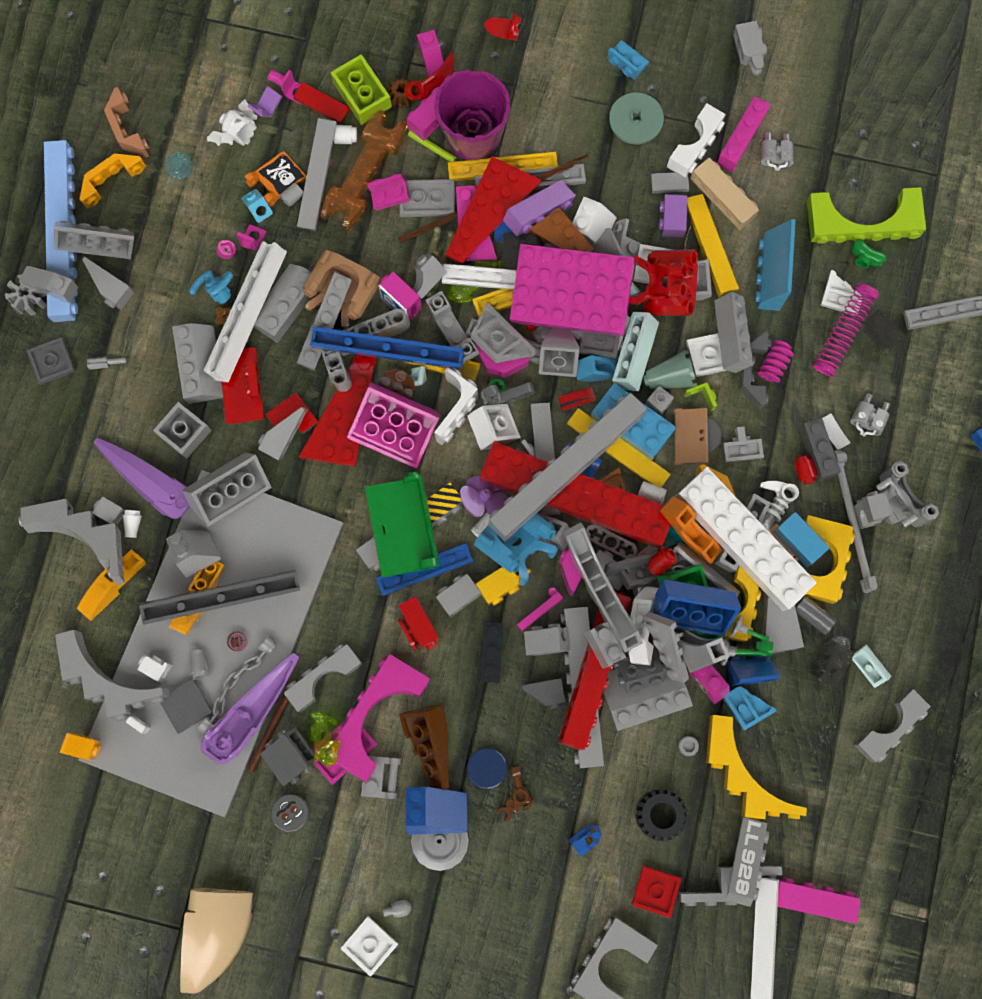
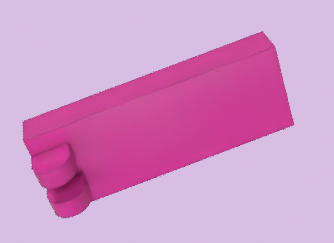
[517,588,563,632]

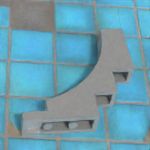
[18,499,125,585]

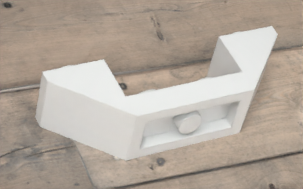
[629,587,658,665]

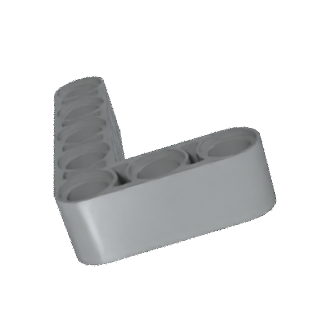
[320,309,410,392]

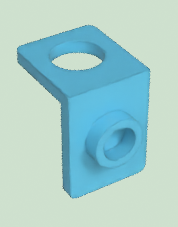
[241,189,273,223]

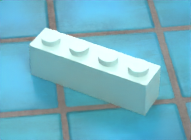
[612,312,659,391]

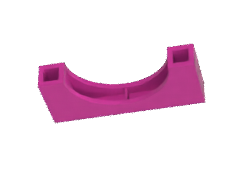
[324,654,430,783]

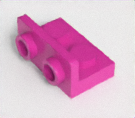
[367,174,410,211]

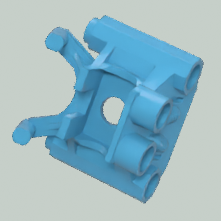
[474,514,558,586]

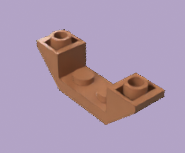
[104,87,149,158]

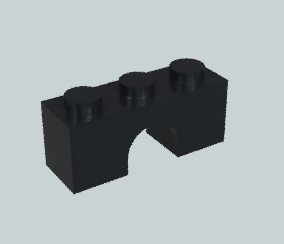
[480,622,504,684]

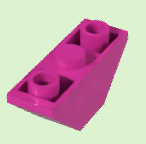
[474,343,529,378]

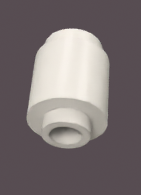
[334,125,357,144]

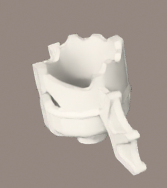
[207,100,257,146]

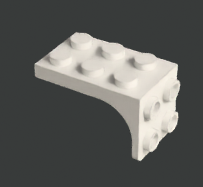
[434,367,478,445]

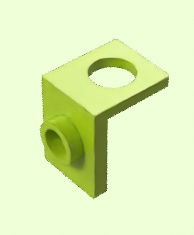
[684,382,717,411]

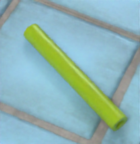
[408,131,457,162]

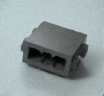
[613,640,666,693]
[260,727,319,786]

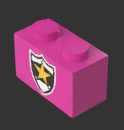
[689,665,730,705]

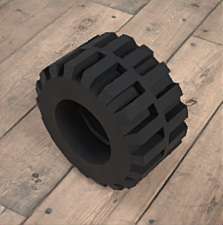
[635,789,688,842]

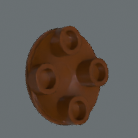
[378,369,415,399]

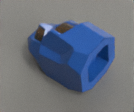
[568,825,601,857]

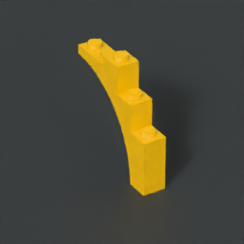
[706,715,807,821]

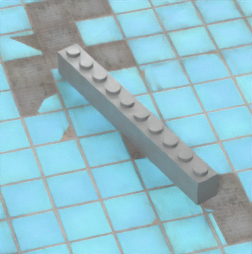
[489,393,647,541]

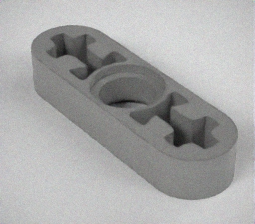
[586,525,637,559]

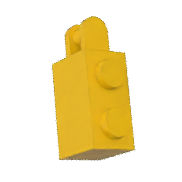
[476,562,531,606]

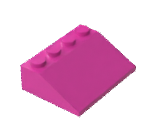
[347,382,441,469]

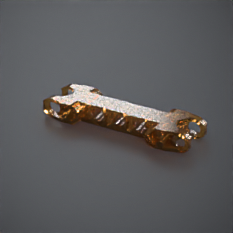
[320,109,407,231]

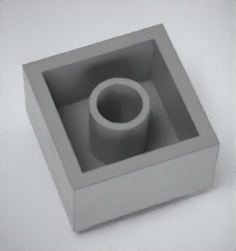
[153,402,212,459]

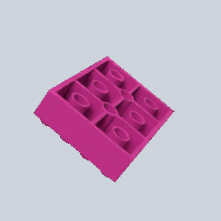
[510,244,635,337]

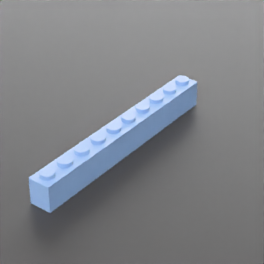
[44,140,78,322]

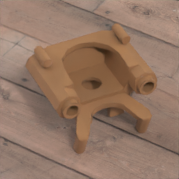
[302,250,381,329]

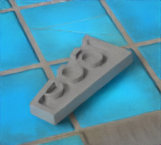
[643,612,689,684]

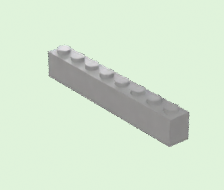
[560,607,604,768]

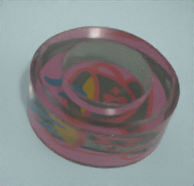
[227,631,248,652]

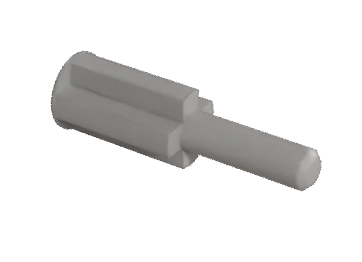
[87,357,127,370]

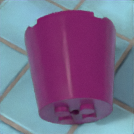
[434,70,510,160]

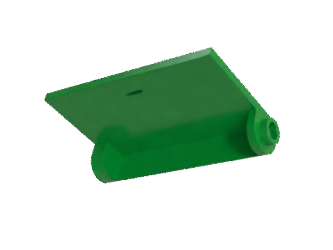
[365,472,440,578]

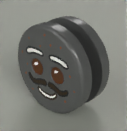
[271,794,310,832]

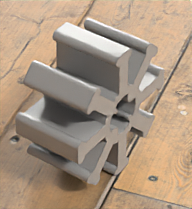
[5,274,47,316]

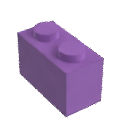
[659,194,687,237]

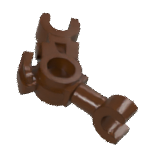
[497,766,534,822]

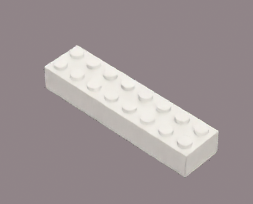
[674,467,817,611]

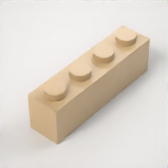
[690,158,759,231]

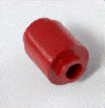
[794,455,818,485]
[647,547,677,576]

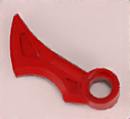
[404,52,454,100]

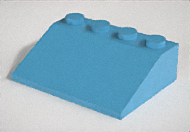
[755,219,795,311]

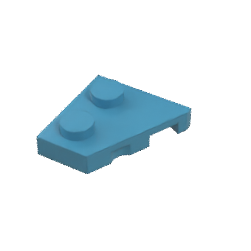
[723,686,776,731]

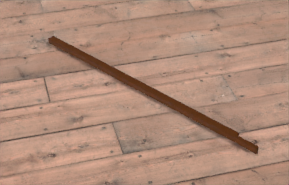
[398,154,589,244]

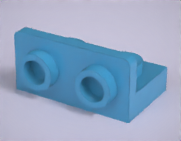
[607,40,649,80]

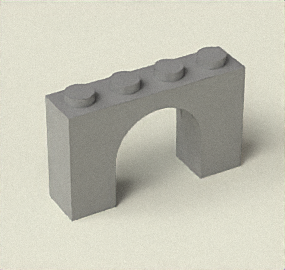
[571,916,658,999]

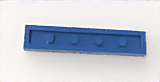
[376,543,473,596]

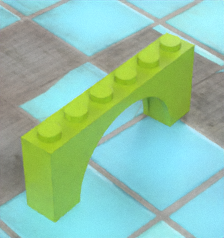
[807,188,926,244]

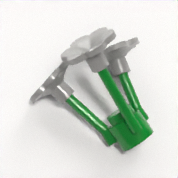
[721,614,773,665]

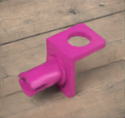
[268,69,301,104]

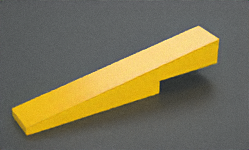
[687,194,739,298]

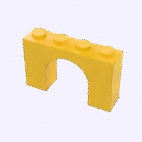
[804,515,855,604]

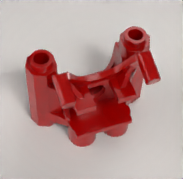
[629,249,698,316]

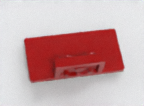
[221,347,264,425]

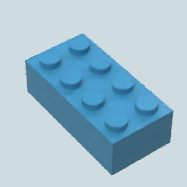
[591,383,676,461]

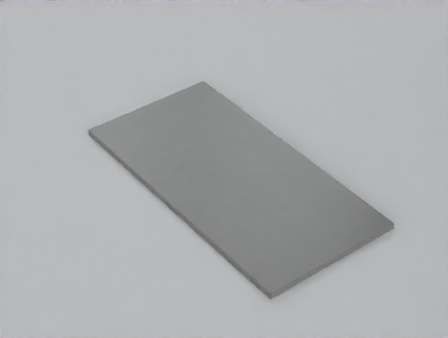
[79,470,344,817]

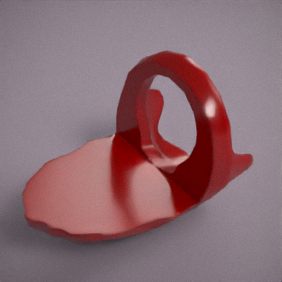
[484,13,522,40]

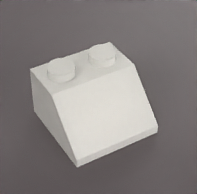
[573,197,617,247]
[467,404,521,450]

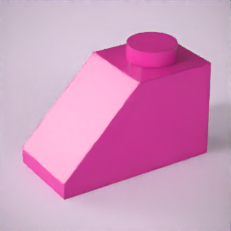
[417,30,444,76]

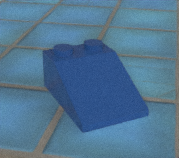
[726,655,780,686]
[405,787,468,835]

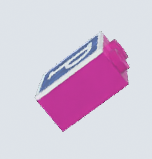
[379,272,422,321]

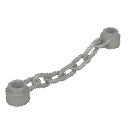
[197,637,276,734]

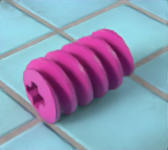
[757,340,794,383]

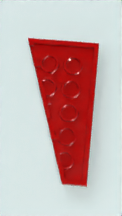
[445,156,542,264]
[299,355,376,467]

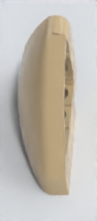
[180,888,253,994]

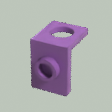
[248,86,283,117]

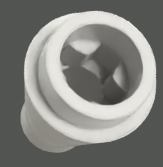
[122,510,142,538]

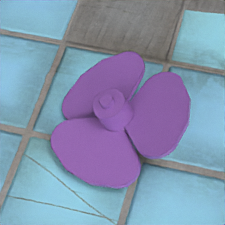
[460,475,509,517]

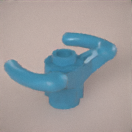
[189,270,233,304]

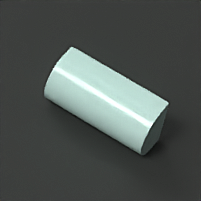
[850,644,891,688]

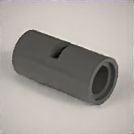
[795,595,837,635]

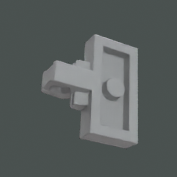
[722,427,764,463]

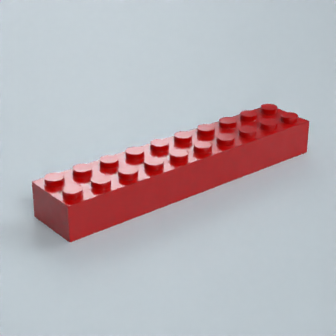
[480,442,670,549]

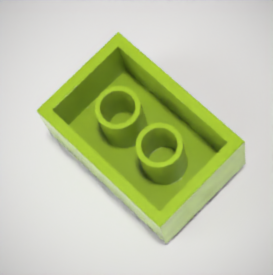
[330,54,392,125]

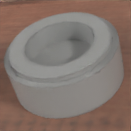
[678,736,699,756]

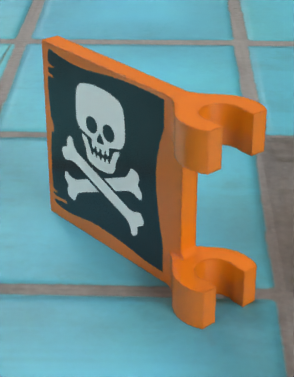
[245,151,307,207]

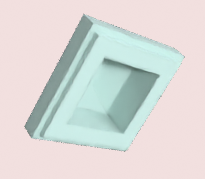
[410,366,427,386]

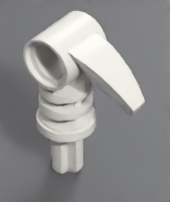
[760,481,799,530]

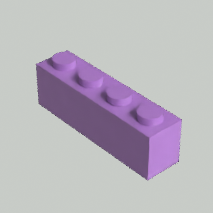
[503,180,575,236]

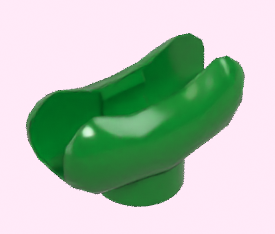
[851,239,886,269]

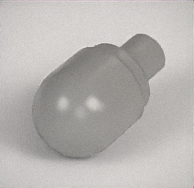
[383,900,411,918]

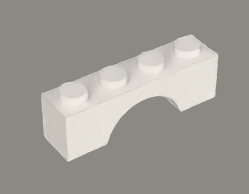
[667,104,726,177]

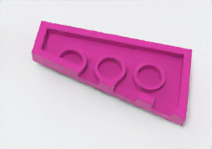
[456,186,497,262]

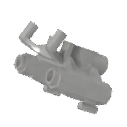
[876,461,939,527]

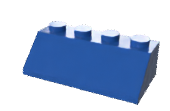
[653,579,741,636]

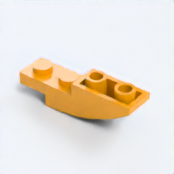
[77,549,146,621]
[169,561,225,636]

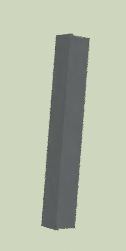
[138,570,300,625]

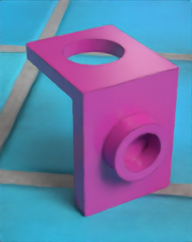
[236,224,266,251]

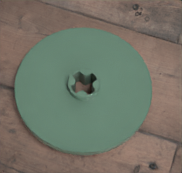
[609,93,664,145]

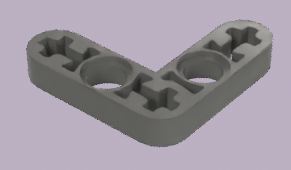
[481,382,536,406]

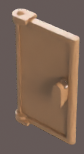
[673,408,708,466]

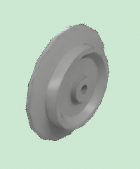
[411,833,469,871]

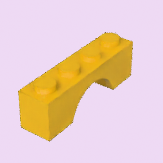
[722,566,761,643]

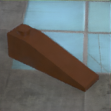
[399,705,449,789]

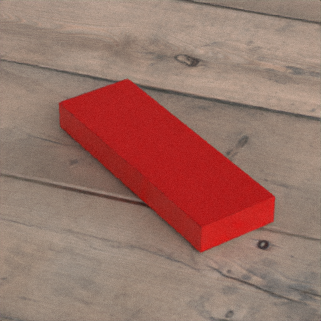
[293,82,350,125]

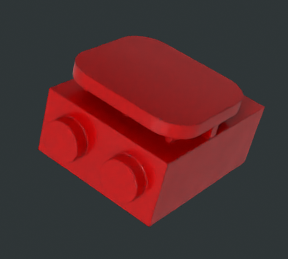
[397,596,440,651]

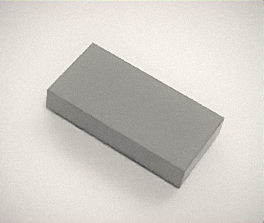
[651,172,689,193]

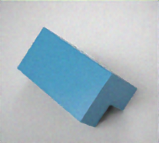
[773,512,830,567]

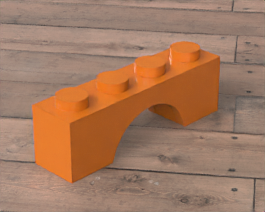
[660,496,722,564]

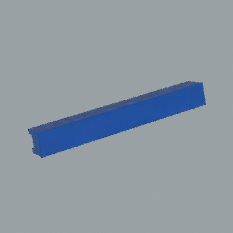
[310,327,464,370]

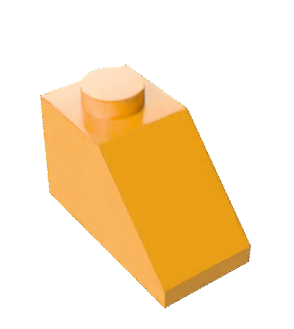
[59,733,101,760]

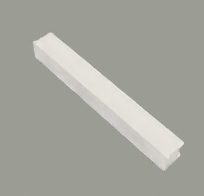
[204,241,287,382]

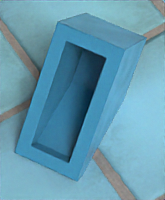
[576,355,617,382]

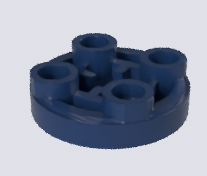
[467,748,507,789]

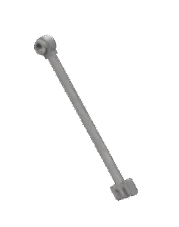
[834,450,877,593]

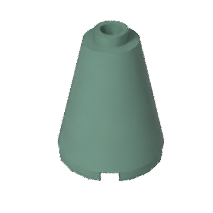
[643,350,697,389]

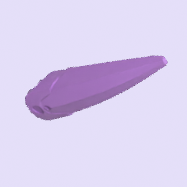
[94,438,190,519]
[200,653,299,765]

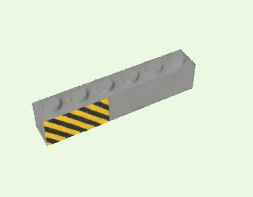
[356,483,463,571]

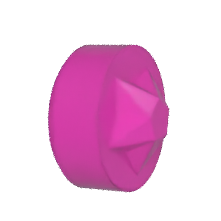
[216,240,236,259]

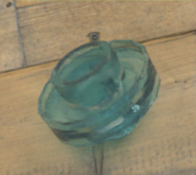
[165,152,193,180]

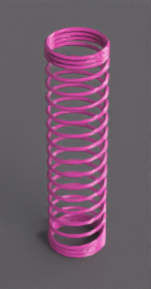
[813,283,879,377]

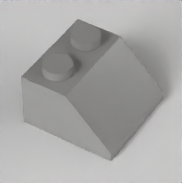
[166,529,221,578]

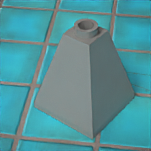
[539,328,579,377]

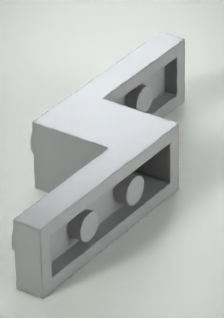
[297,272,351,370]
[678,865,782,906]

